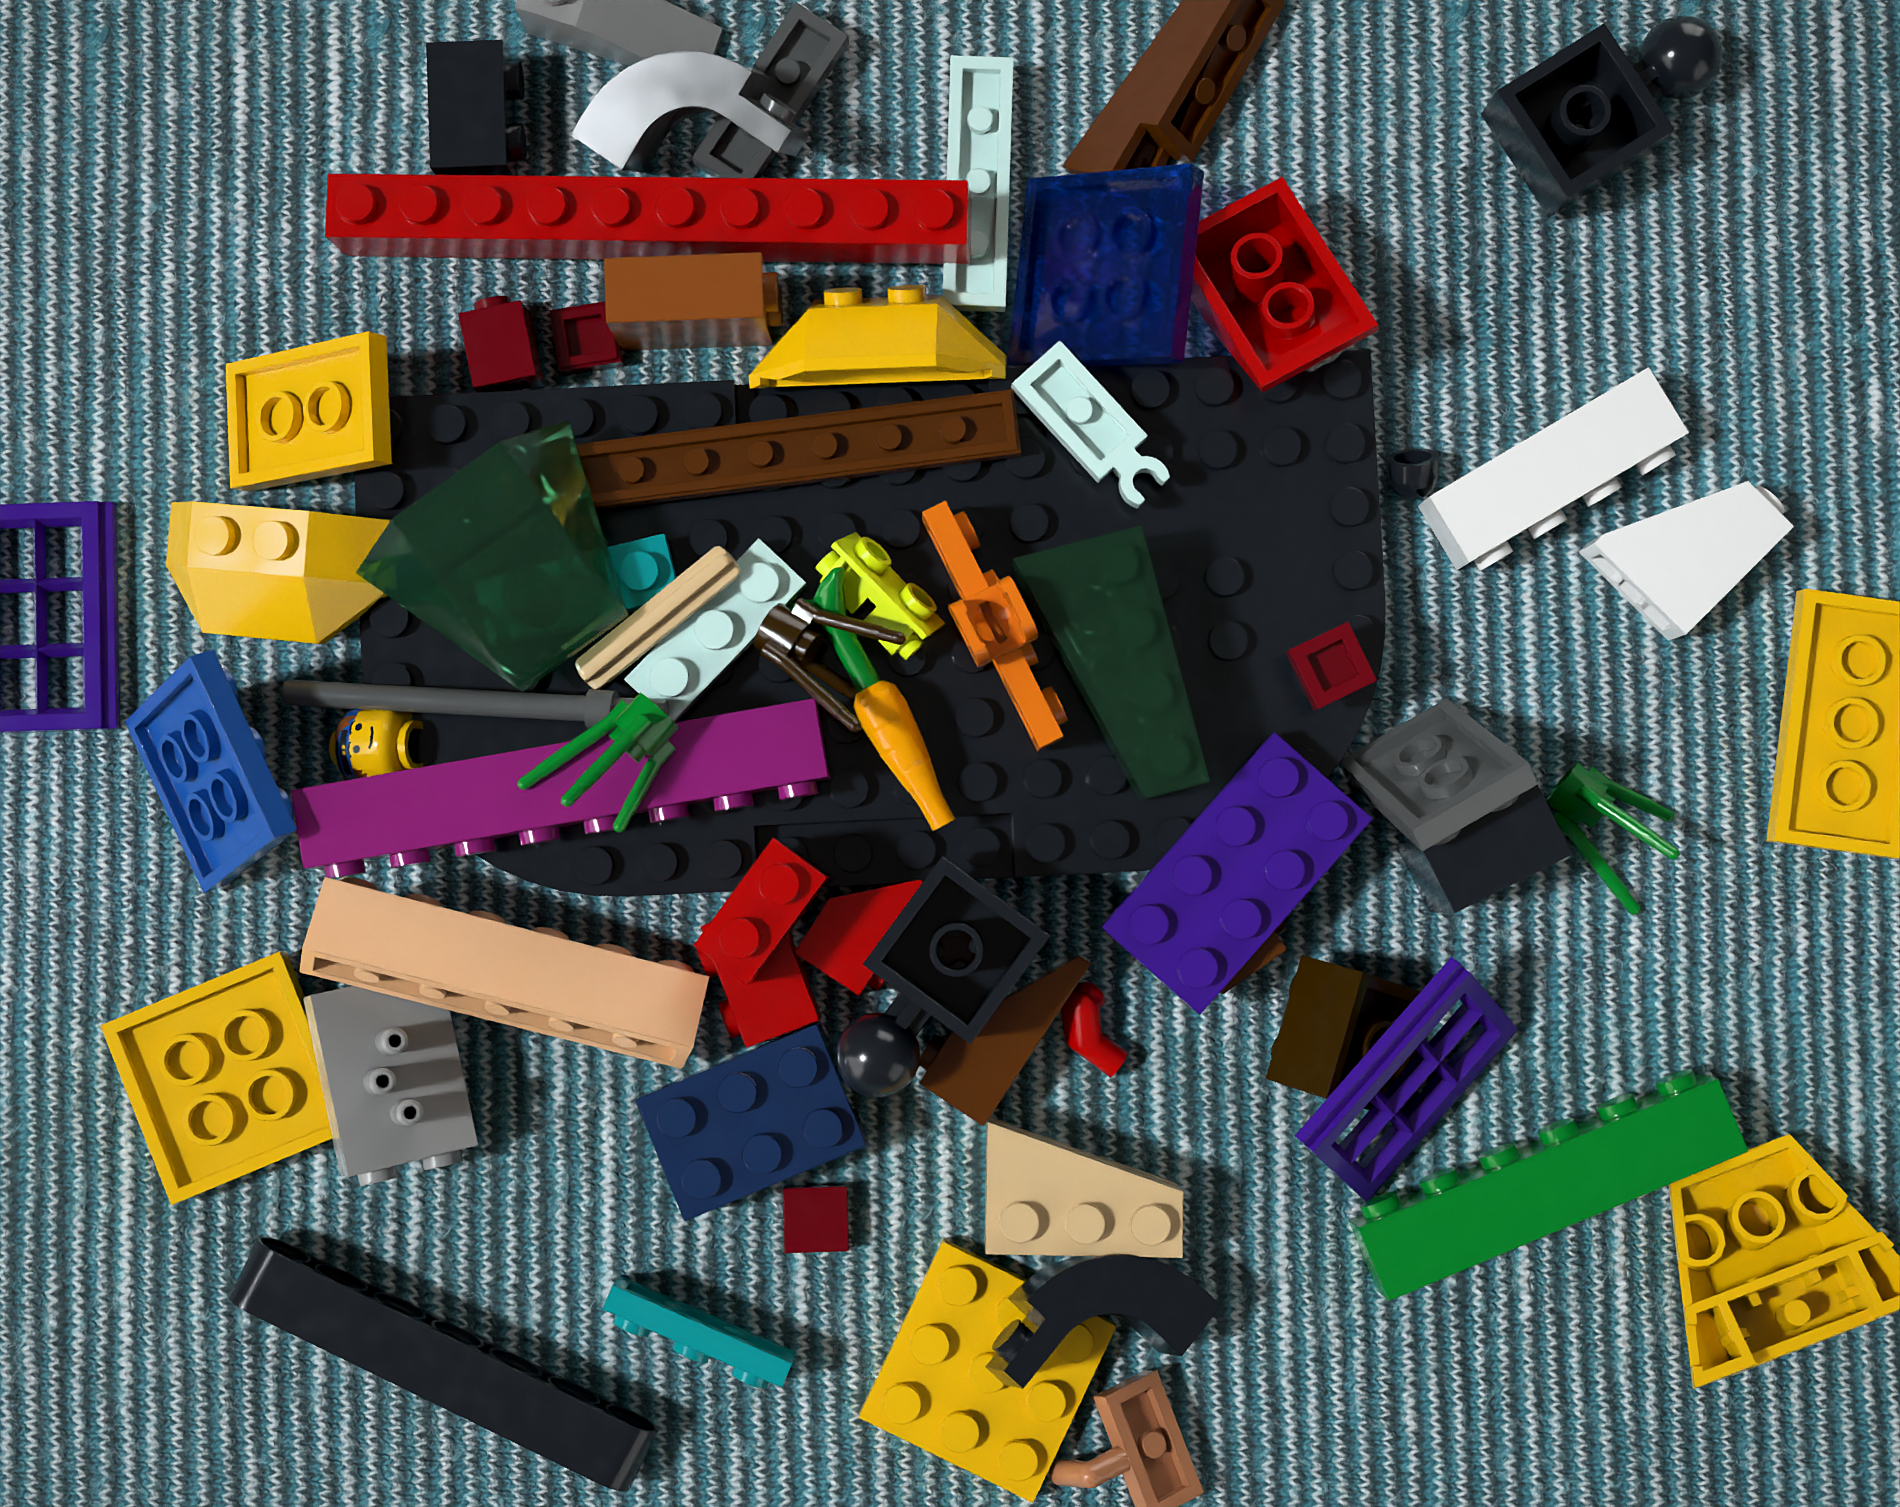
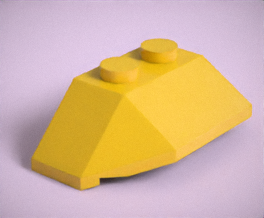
[749,285,1007,389]
[166,501,406,644]

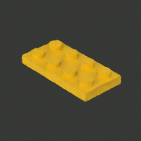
[1766,589,1900,859]

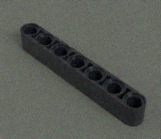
[229,1236,658,1492]

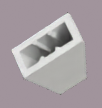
[1579,481,1794,641]

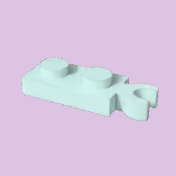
[1011,340,1170,509]

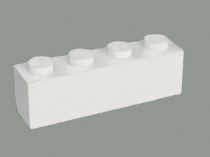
[1418,367,1689,571]

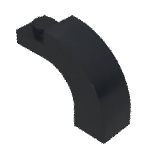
[985,1255,1222,1389]

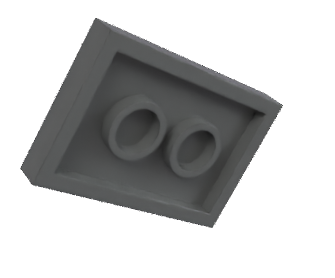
[1339,698,1538,851]

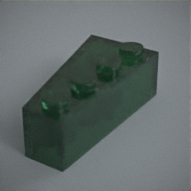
[1011,525,1210,801]

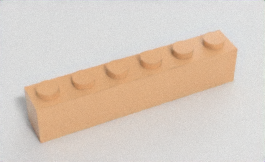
[299,877,709,1069]

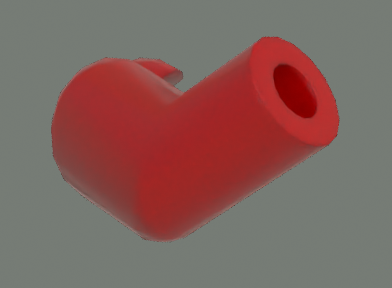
[1061,982,1129,1078]

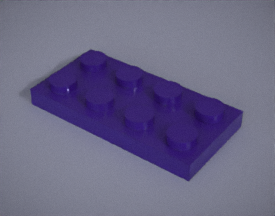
[1100,732,1372,1015]

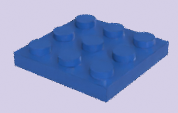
[125,649,297,893]

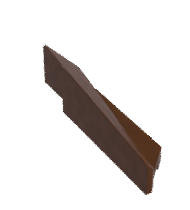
[1064,0,1284,212]

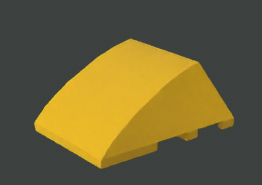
[1668,1134,1900,1389]

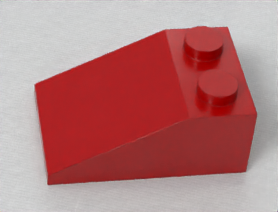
[1169,177,1379,393]

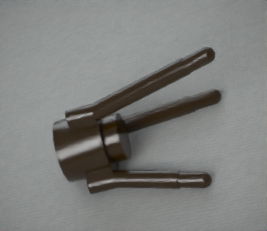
[754,598,906,732]

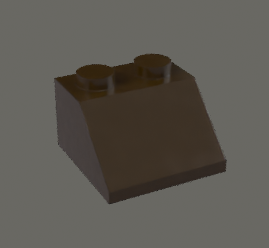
[1265,955,1421,1112]

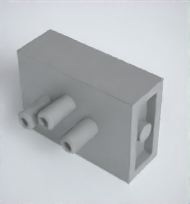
[303,986,478,1186]

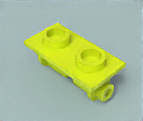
[815,532,946,660]

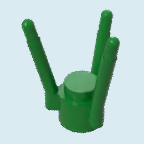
[517,692,679,833]
[1546,762,1680,915]

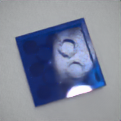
[1007,163,1204,367]

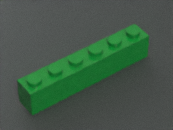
[1348,1069,1748,1301]

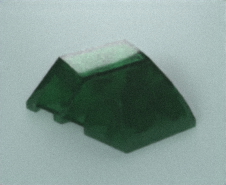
[356,420,629,692]

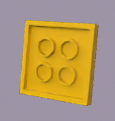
[100,951,332,1205]
[859,1238,1117,1503]

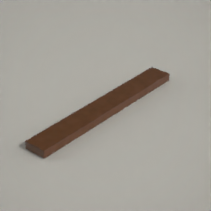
[499,389,1021,521]

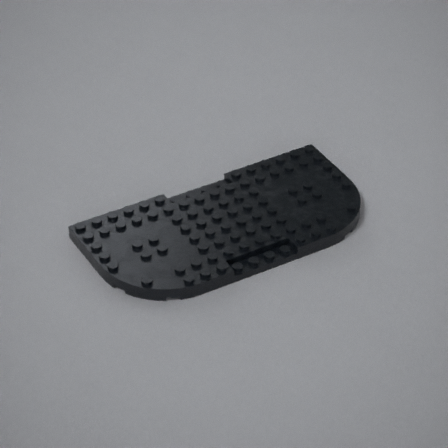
[354,349,1386,897]

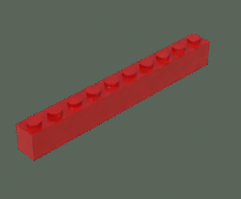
[325,174,972,264]

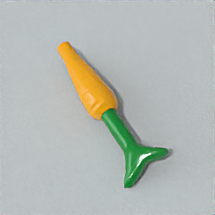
[790,567,955,831]

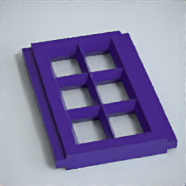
[0,501,120,734]
[1295,957,1518,1202]

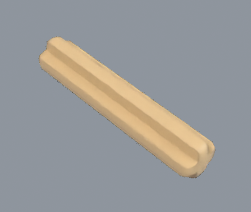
[575,546,741,690]

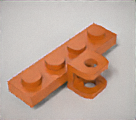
[922,500,1068,752]

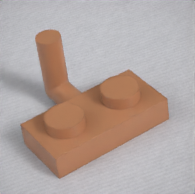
[1049,1370,1204,1507]

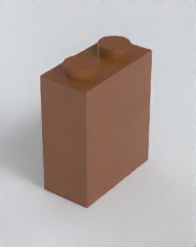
[604,252,783,351]

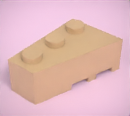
[984,1117,1183,1258]

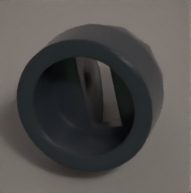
[1387,448,1439,499]

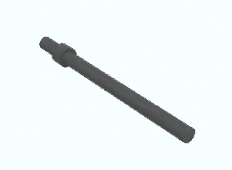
[282,680,669,730]

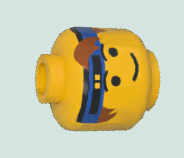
[329,709,423,780]

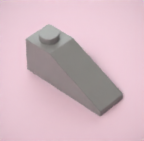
[515,0,723,66]

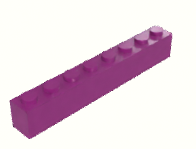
[291,698,831,879]

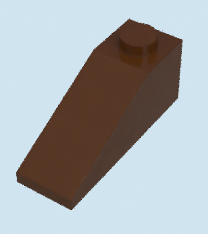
[919,955,1091,1127]

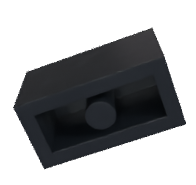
[426,39,527,176]

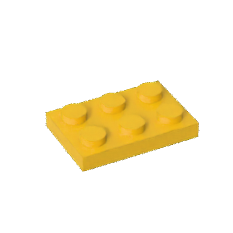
[226,331,392,492]

